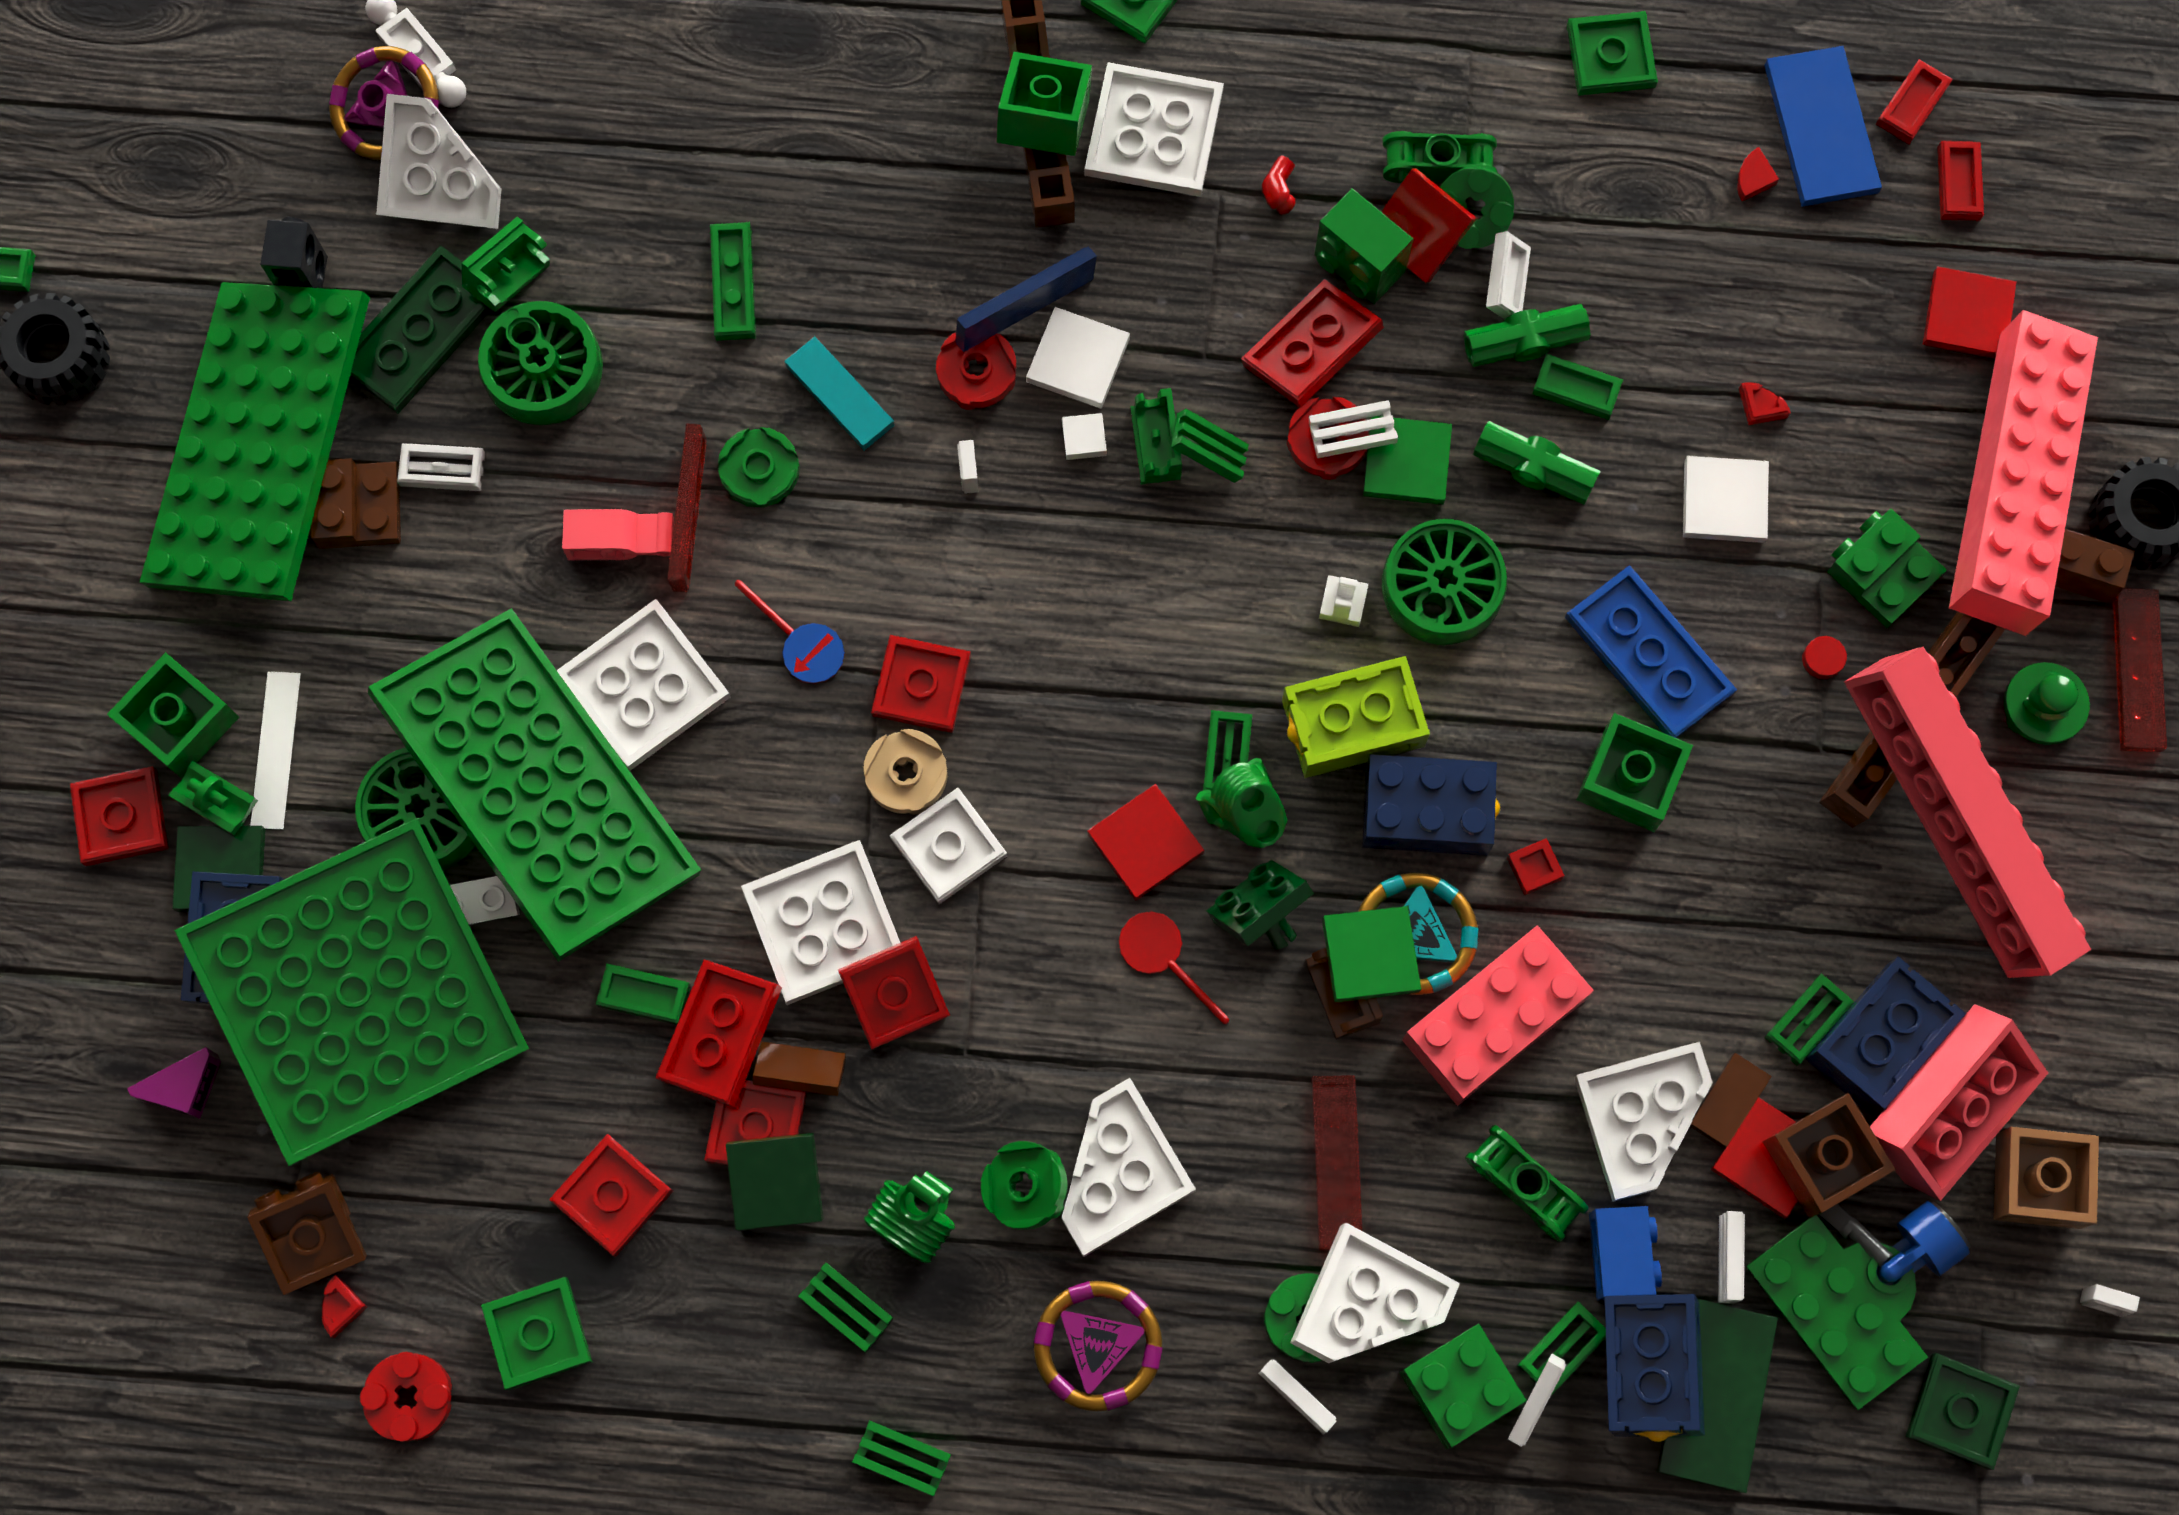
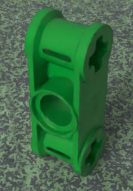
[1382,131,1497,183]
[1465,1125,1589,1242]

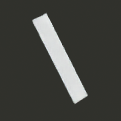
[250,672,301,829]

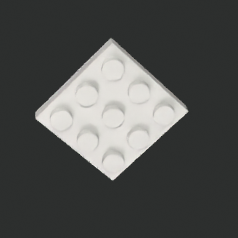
[1084,62,1224,197]
[557,599,731,771]
[741,840,900,1005]

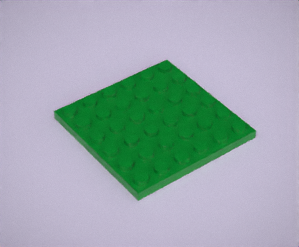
[174,818,529,1166]

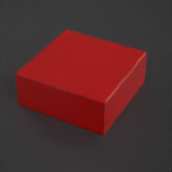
[1507,838,1565,895]

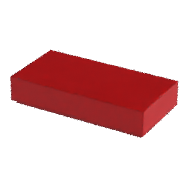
[1875,59,1953,145]
[1937,141,1984,221]

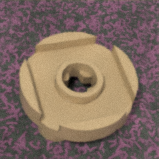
[864,729,948,815]

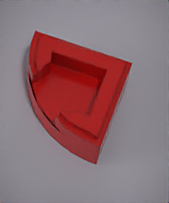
[1737,147,1779,202]
[1739,383,1791,425]
[322,1275,367,1338]

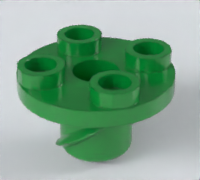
[2004,662,2090,745]

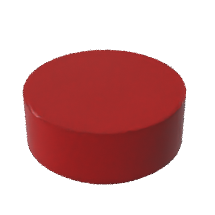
[1802,636,1847,680]

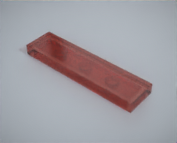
[667,424,707,593]
[2113,588,2167,752]
[1311,1075,1363,1251]

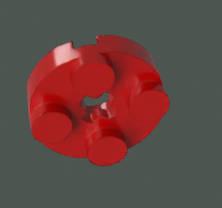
[936,332,1017,410]
[1287,396,1369,480]
[360,1352,452,1442]

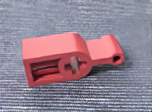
[562,509,674,560]

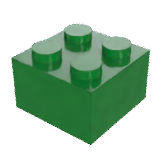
[997,52,1092,156]
[1314,188,1413,304]
[107,652,240,779]
[1576,713,1693,832]
[1399,1323,1527,1449]

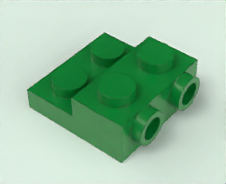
[1827,508,1947,629]

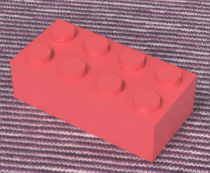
[1402,925,1594,1106]
[1870,1004,2048,1201]

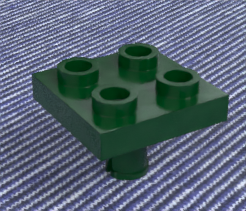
[1206,860,1314,950]

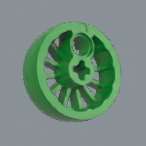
[478,301,603,425]
[1381,519,1507,645]
[355,748,475,870]

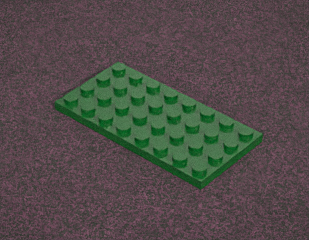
[140,282,370,602]
[368,608,701,962]

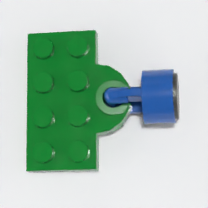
[1745,1201,1970,1410]

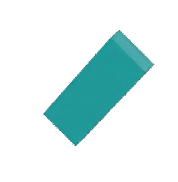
[784,336,895,451]

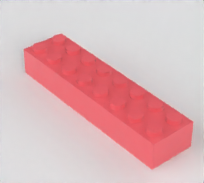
[1949,310,2098,636]
[1844,646,2091,978]

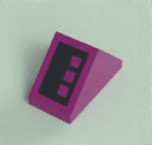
[127,1047,221,1119]

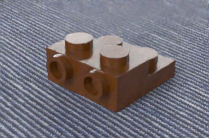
[308,458,401,549]
[247,1172,367,1295]

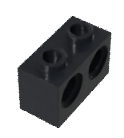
[260,217,328,288]

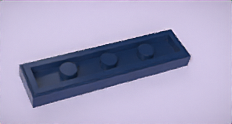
[955,246,1097,352]

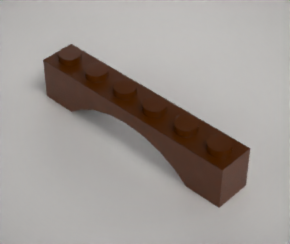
[1001,0,1075,228]

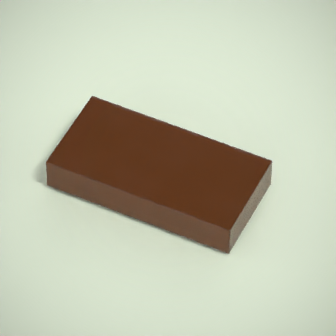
[753,1041,846,1096]
[1690,1053,1772,1149]

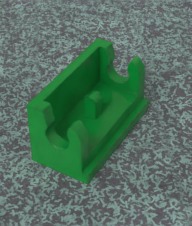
[462,217,550,312]
[1130,388,1182,485]

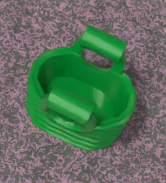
[1196,758,1287,848]
[864,1171,955,1263]

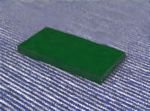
[350,245,491,414]
[1657,1299,1778,1493]

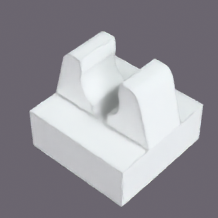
[1319,575,1368,627]

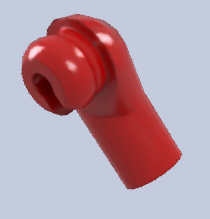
[1262,156,1296,214]

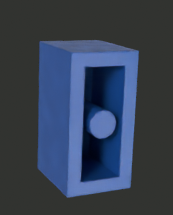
[1589,1206,1662,1301]

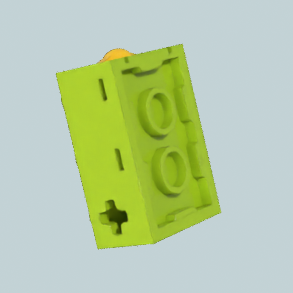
[1282,656,1430,778]

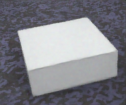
[1062,413,1107,460]
[957,440,979,493]
[2080,1284,2140,1317]

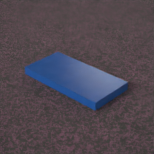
[1764,46,1882,207]
[1565,565,1737,738]

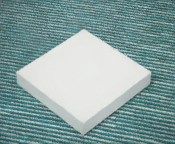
[1026,307,1130,409]
[1683,456,1769,543]
[890,788,1007,904]

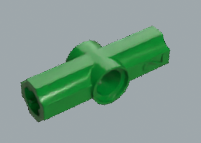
[1463,304,1591,367]
[1473,421,1600,505]

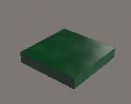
[172,825,266,912]
[726,1133,824,1230]
[1905,1353,2020,1470]

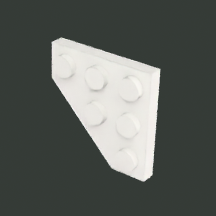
[376,94,502,229]
[1574,1042,1713,1202]
[1062,1078,1196,1257]
[1290,1223,1460,1363]

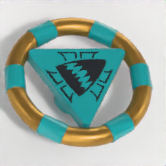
[1358,873,1479,995]

